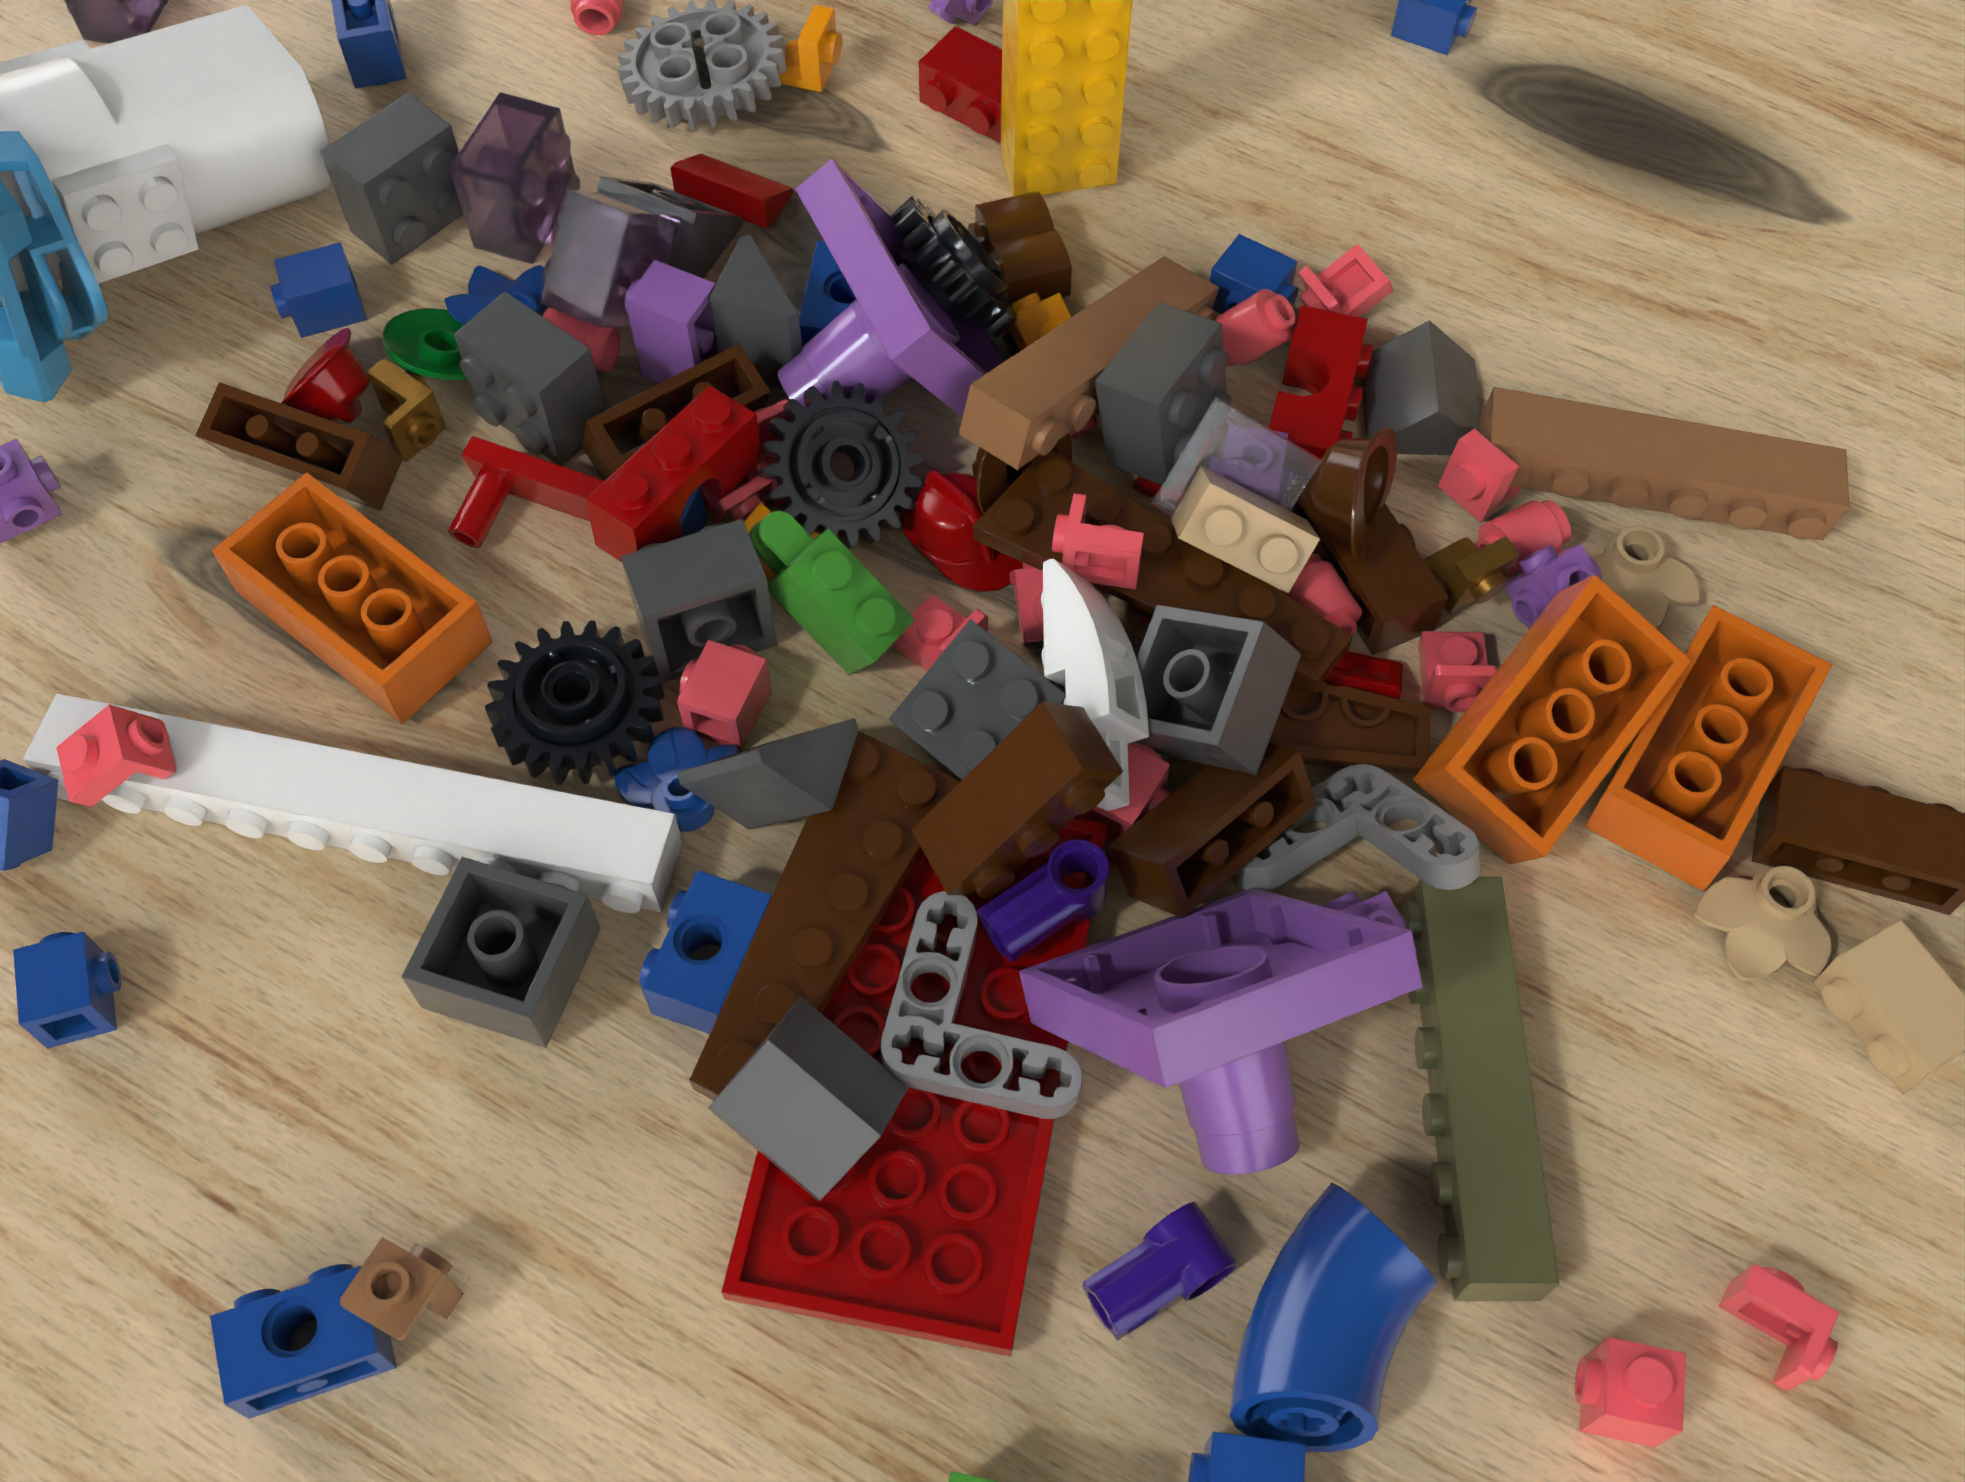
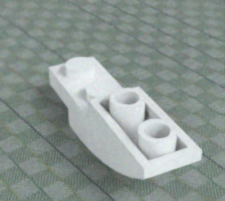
[1041,558,1149,811]

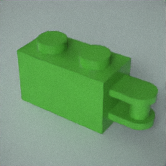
[749,511,915,675]

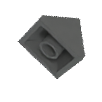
[597,176,744,278]
[709,234,802,390]
[1361,320,1481,455]
[677,718,859,830]
[708,997,908,1201]

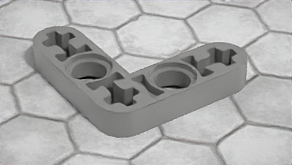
[1233,764,1482,891]
[881,891,1082,1119]

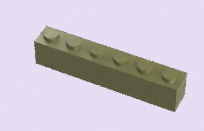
[1401,877,1559,1301]

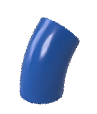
[1230,1183,1437,1452]

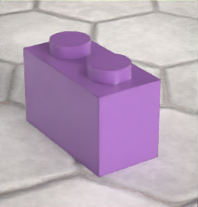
[625,260,719,384]

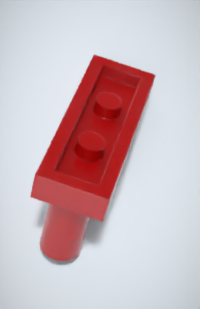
[448,436,604,548]

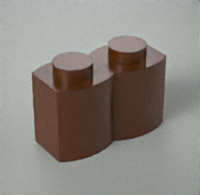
[968,191,1072,304]

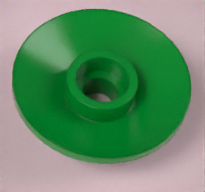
[383,308,467,380]

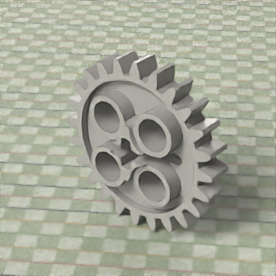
[617,0,787,130]

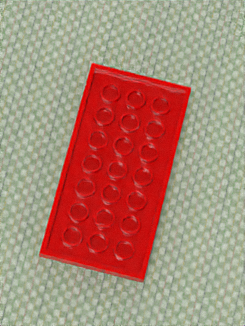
[721,818,1108,1357]

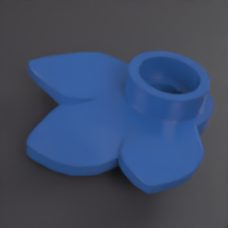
[444,265,555,325]
[614,727,739,832]

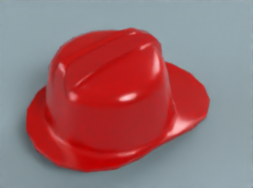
[281,328,370,423]
[902,470,1023,592]

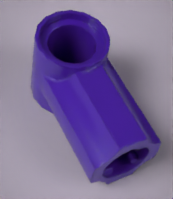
[977,840,1109,963]
[1082,1202,1239,1341]

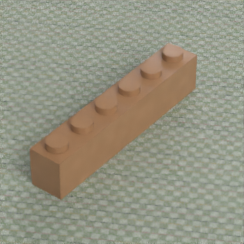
[959,256,1220,470]
[1476,387,1850,541]

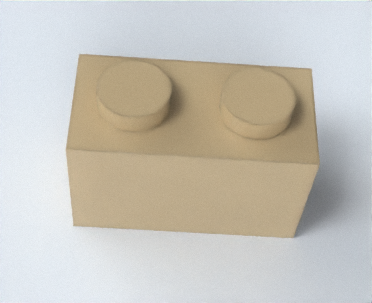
[1171,466,1320,593]
[1813,920,1965,1094]

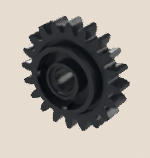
[890,196,1018,338]
[758,381,925,549]
[485,620,665,785]

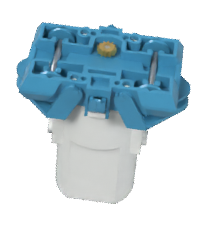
[0,5,331,402]

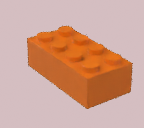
[212,472,493,724]
[1413,575,1691,864]
[1584,605,1833,892]

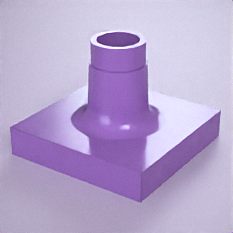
[778,159,1004,417]
[1019,888,1422,1175]

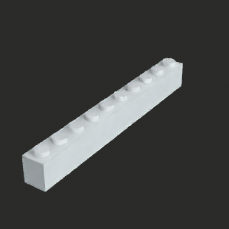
[23,693,683,913]

